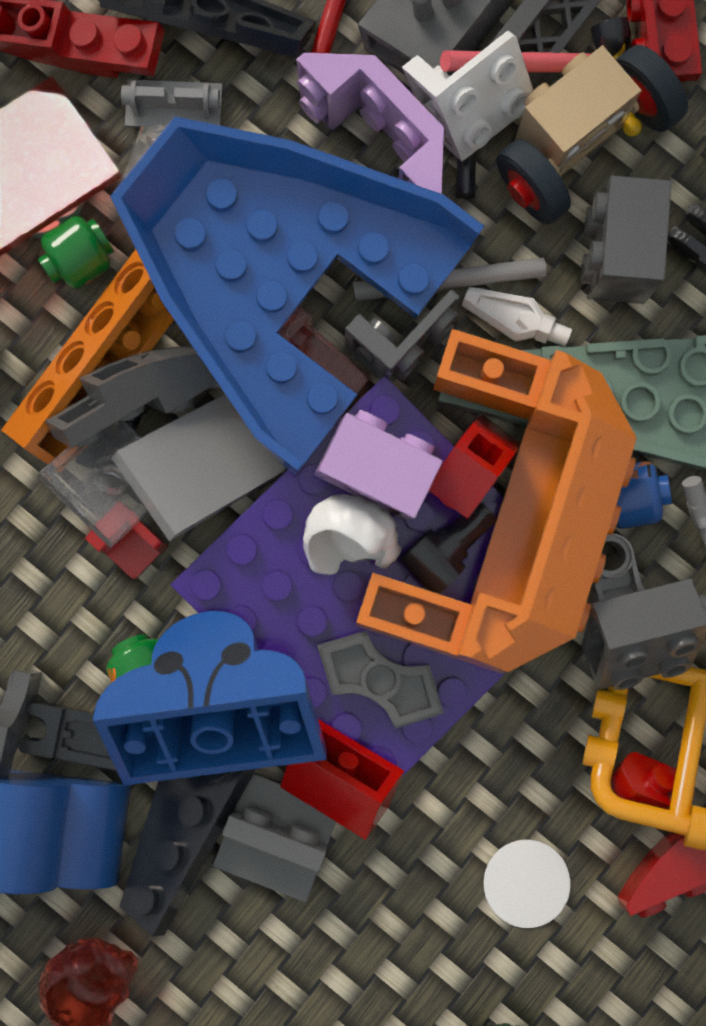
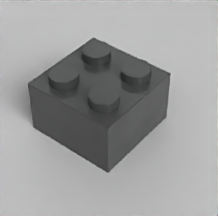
[580,175,672,304]

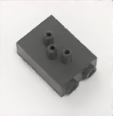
[358,0,515,76]

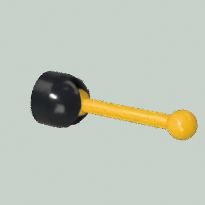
[590,17,642,137]

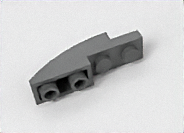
[45,346,220,448]

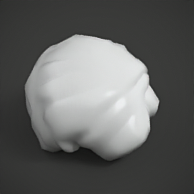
[303,494,401,575]

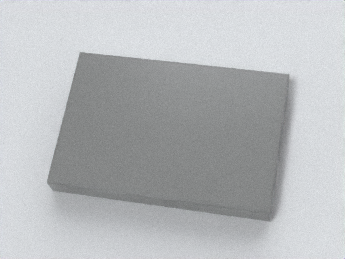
[112,394,287,541]

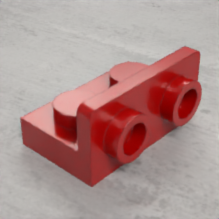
[626,0,702,82]

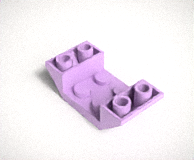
[296,53,444,194]

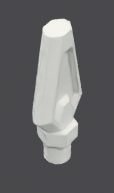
[462,287,573,347]

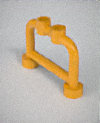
[582,667,706,851]

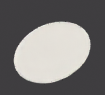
[484,840,570,928]

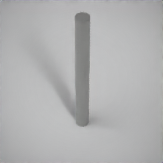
[353,257,546,301]

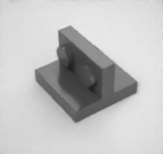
[212,772,336,902]

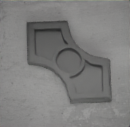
[317,630,443,729]
[0,669,43,778]

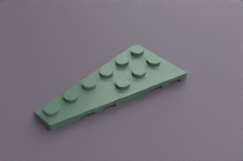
[437,335,706,471]

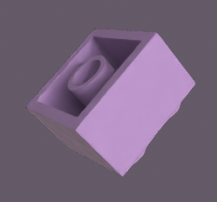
[314,410,443,520]

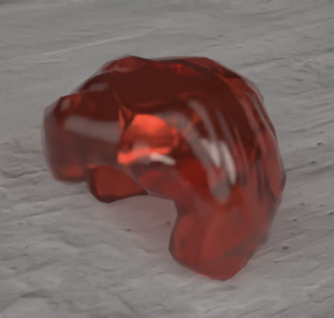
[38,937,138,1026]

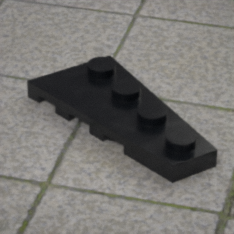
[119,769,256,936]

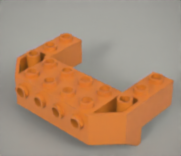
[356,329,637,673]

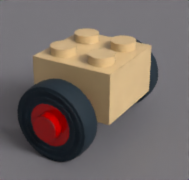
[496,45,688,225]

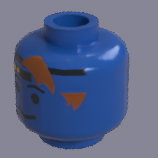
[616,461,673,529]

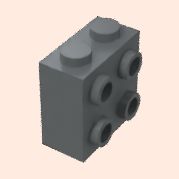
[581,578,706,690]

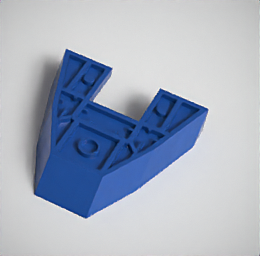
[110,116,484,476]

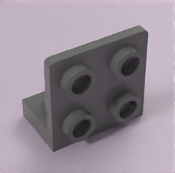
[345,289,459,384]

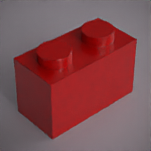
[280,719,404,840]

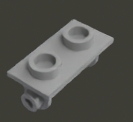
[121,79,223,129]

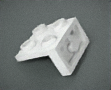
[402,31,533,161]

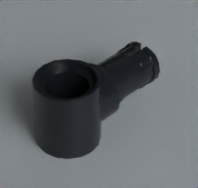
[399,502,497,594]

